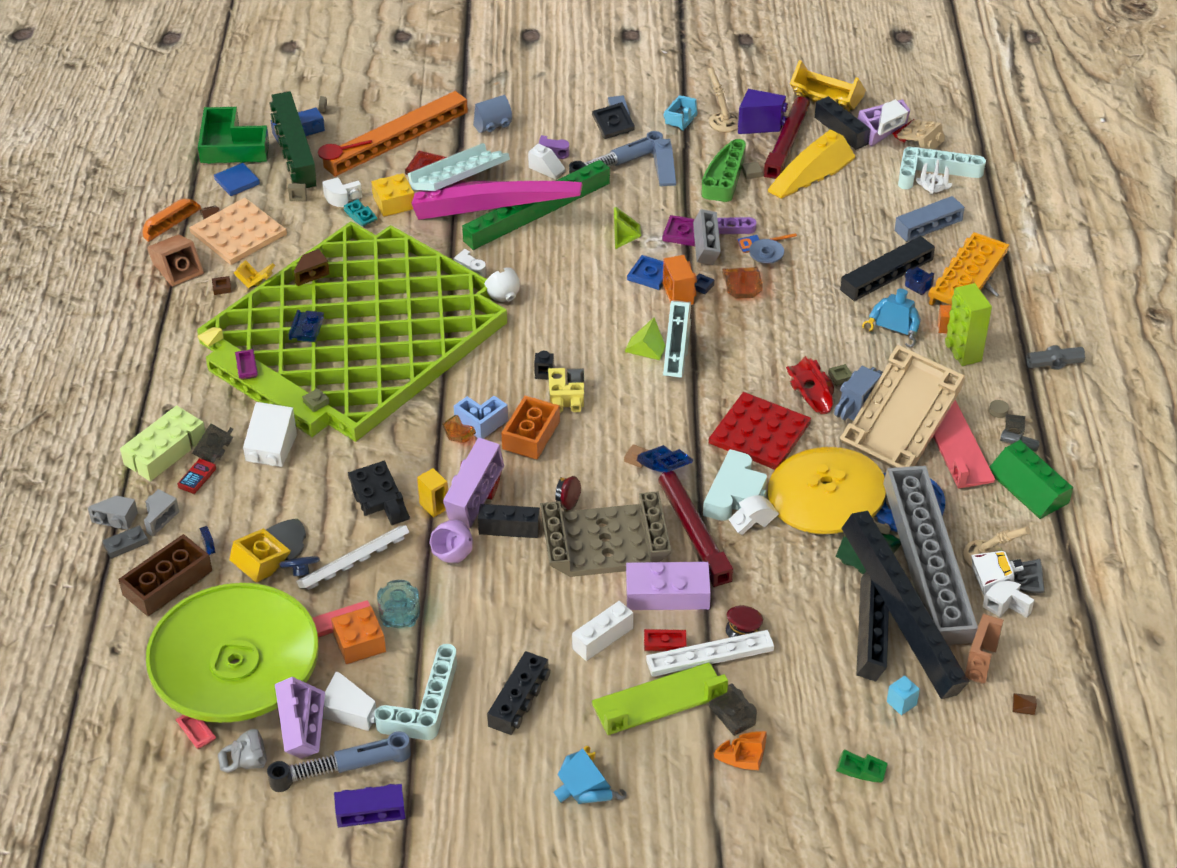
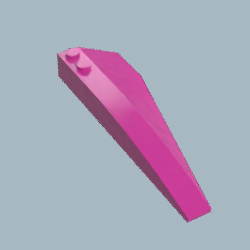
[412,181,582,220]

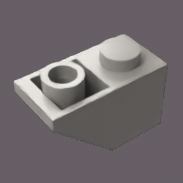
[88,496,138,530]

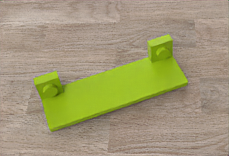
[592,663,728,736]

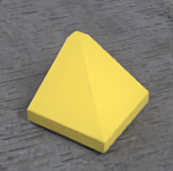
[197,327,223,347]

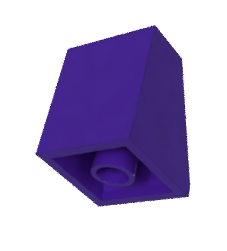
[738,89,788,134]

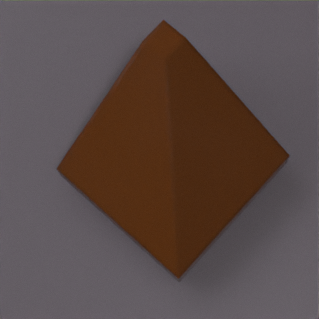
[200,205,219,220]
[1013,693,1037,715]

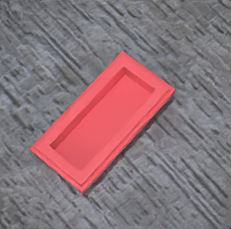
[175,715,216,749]

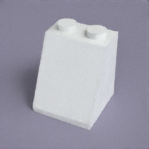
[243,402,297,467]

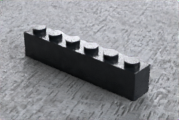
[840,236,935,301]
[856,571,889,682]

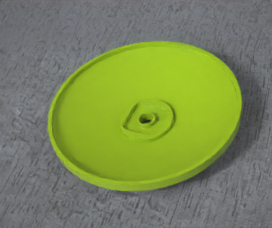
[146,583,319,723]

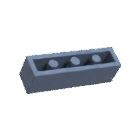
[894,196,965,242]

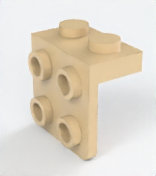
[897,119,945,150]

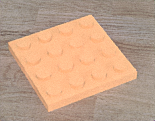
[189,198,287,265]

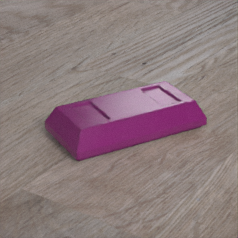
[235,349,258,380]

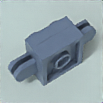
[834,365,883,421]

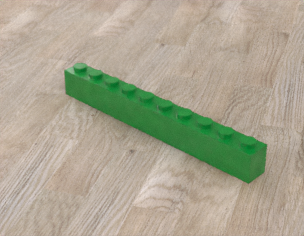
[462,160,610,250]

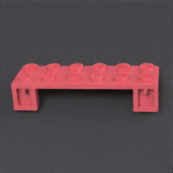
[933,400,995,489]

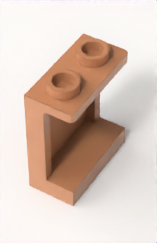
[965,614,1004,683]

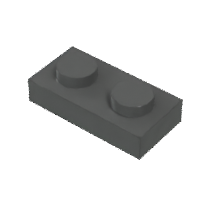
[102,525,148,559]

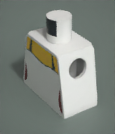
[971,551,1024,597]

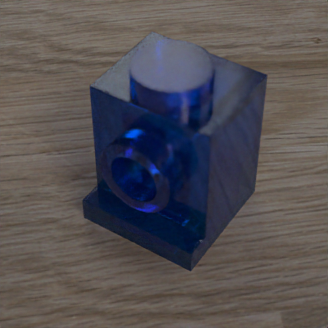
[905,267,934,295]

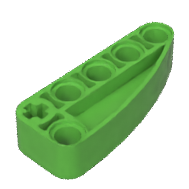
[701,139,746,202]

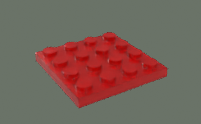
[708,392,811,470]

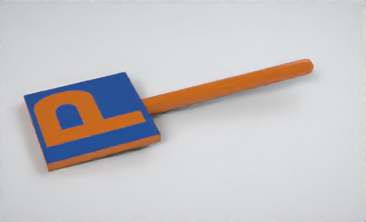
[737,233,797,253]

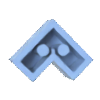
[454,396,508,439]

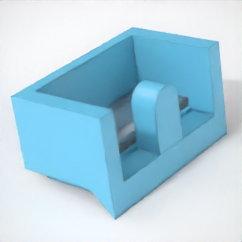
[663,95,698,131]

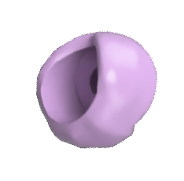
[430,519,473,563]

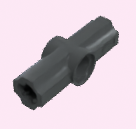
[1026,345,1086,370]

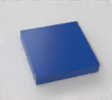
[214,163,260,196]
[627,255,663,290]

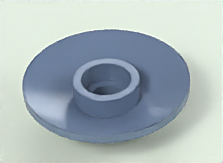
[749,239,784,263]

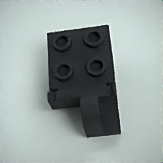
[348,460,410,526]

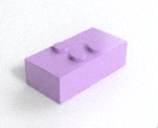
[443,437,505,528]
[626,562,711,610]

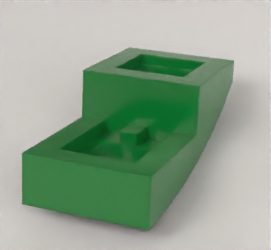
[836,749,888,783]

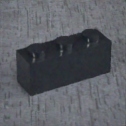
[478,504,540,538]

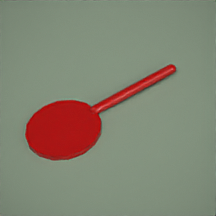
[318,140,372,160]

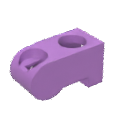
[539,135,569,159]

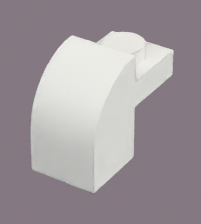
[322,177,362,207]
[729,495,779,535]
[983,581,1034,618]

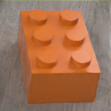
[501,395,560,460]

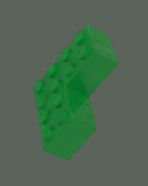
[198,107,269,164]

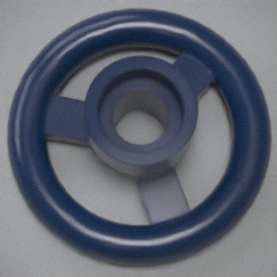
[279,556,320,576]

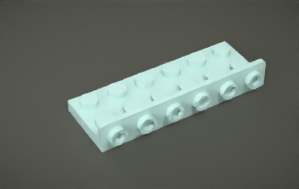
[408,143,510,191]

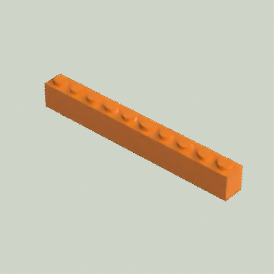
[323,91,468,177]

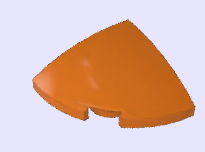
[714,731,767,770]

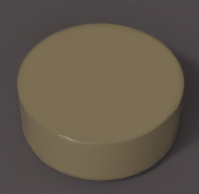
[318,96,327,113]
[989,400,1009,418]

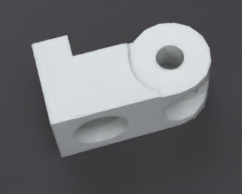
[454,249,486,278]

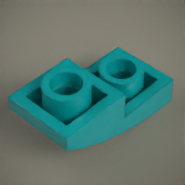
[344,199,377,226]

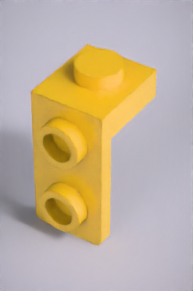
[233,260,275,288]

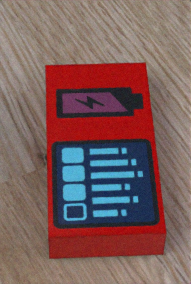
[177,458,216,494]

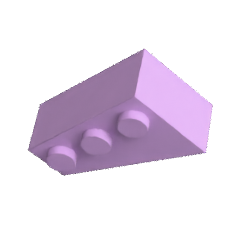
[858,99,910,147]
[275,677,325,759]

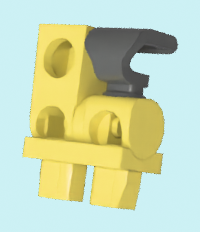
[548,368,584,413]

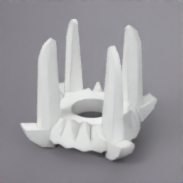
[916,159,952,195]

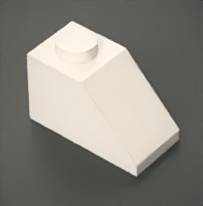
[878,99,908,135]
[528,144,565,180]

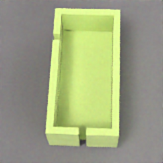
[120,405,207,482]

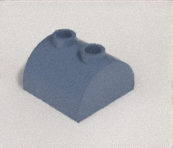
[473,95,512,133]

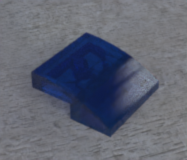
[636,445,693,472]

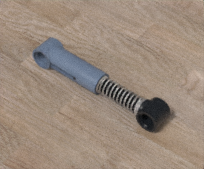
[569,131,663,174]
[267,731,411,792]

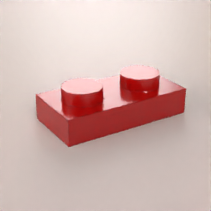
[644,629,687,651]

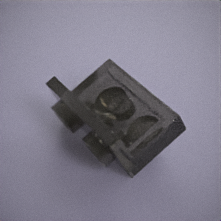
[192,423,234,464]
[709,683,757,736]

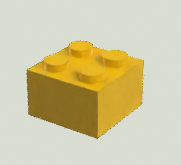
[371,173,414,217]

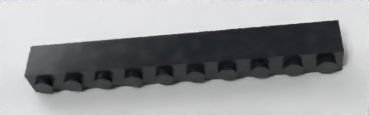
[841,511,970,699]

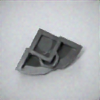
[266,518,306,560]
[1009,559,1045,593]

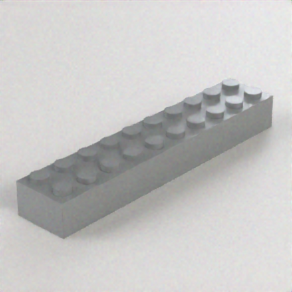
[883,466,978,645]

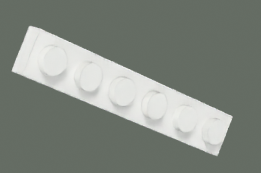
[296,525,409,590]
[646,630,774,677]

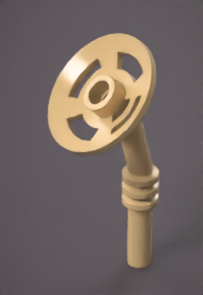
[707,67,739,133]
[963,526,1031,568]

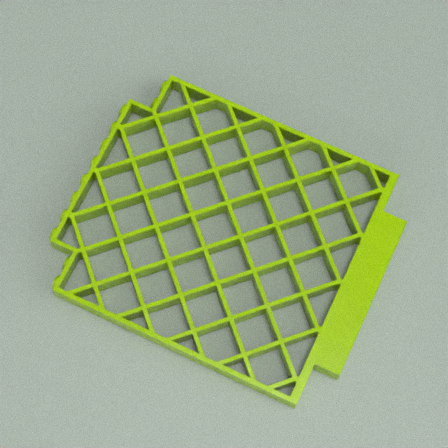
[197,221,507,442]

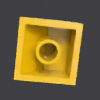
[229,528,291,582]

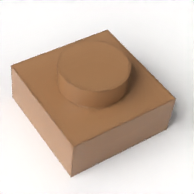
[624,444,650,468]

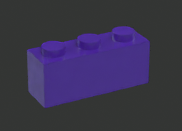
[334,784,406,828]

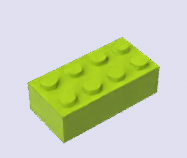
[945,283,992,366]

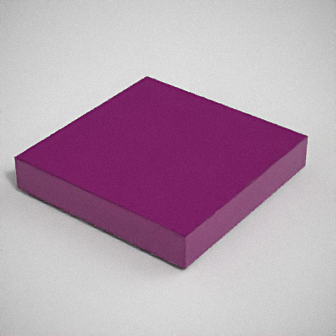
[662,215,695,246]

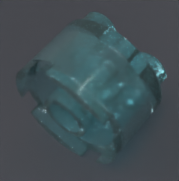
[377,580,420,628]

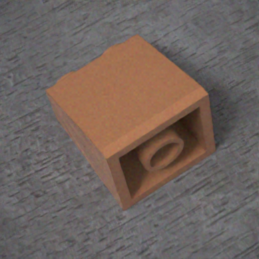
[147,234,204,287]

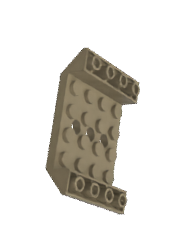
[540,491,671,577]

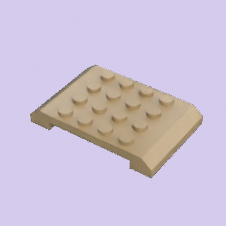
[840,344,965,468]

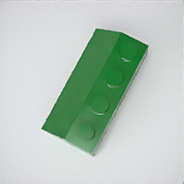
[989,440,1073,519]

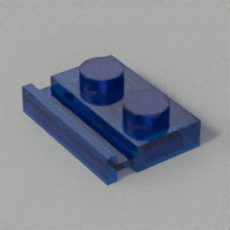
[288,310,324,342]

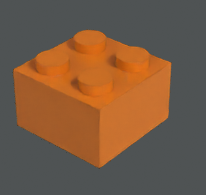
[663,255,697,305]
[331,606,386,664]

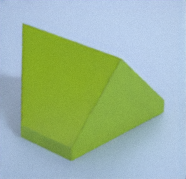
[614,207,641,249]
[625,317,666,360]

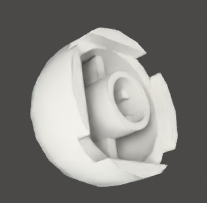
[484,268,520,302]

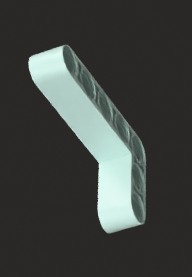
[898,147,986,189]
[375,644,457,740]

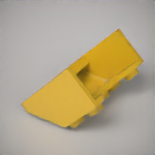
[790,60,866,112]

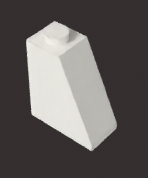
[323,672,376,731]

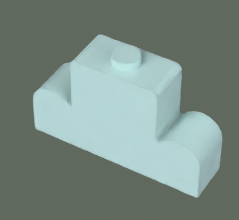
[663,300,691,378]
[703,449,767,521]

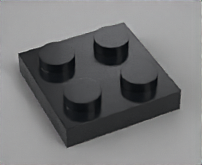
[592,102,635,139]

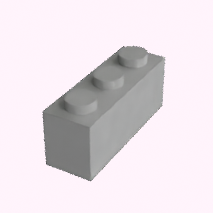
[693,209,721,265]

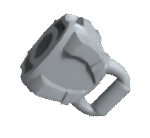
[218,729,267,773]

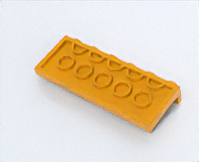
[928,232,1009,306]

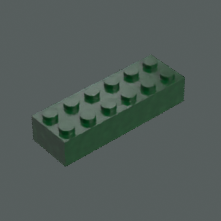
[269,91,317,188]

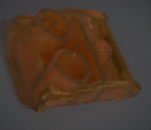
[722,267,763,299]

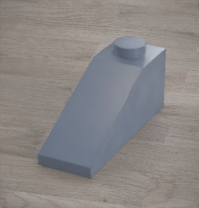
[653,139,676,186]

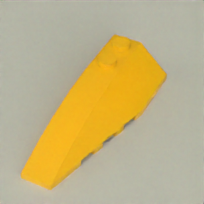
[768,130,855,199]

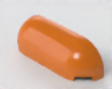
[142,199,201,242]

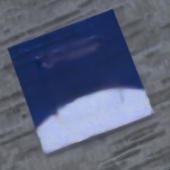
[199,526,216,555]

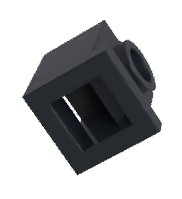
[534,350,554,380]

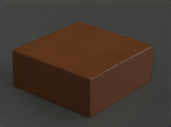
[212,276,232,295]

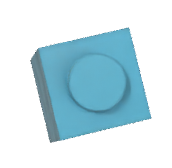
[886,675,920,716]

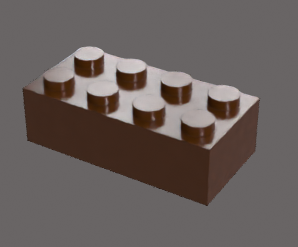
[118,534,213,616]

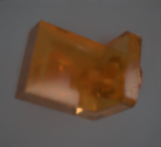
[443,415,476,443]

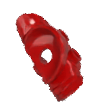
[786,356,834,414]

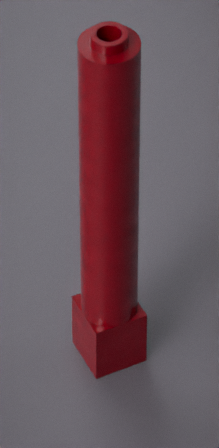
[764,97,810,179]
[658,471,733,587]

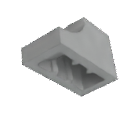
[144,489,179,536]

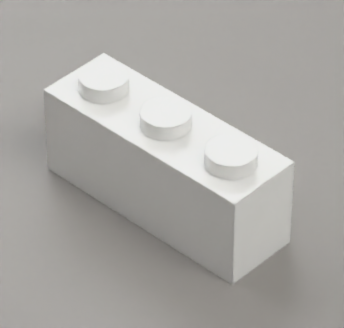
[572,601,633,661]

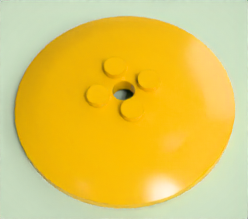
[768,447,886,534]

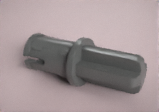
[1000,429,1040,452]

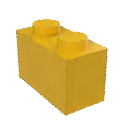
[417,468,448,518]

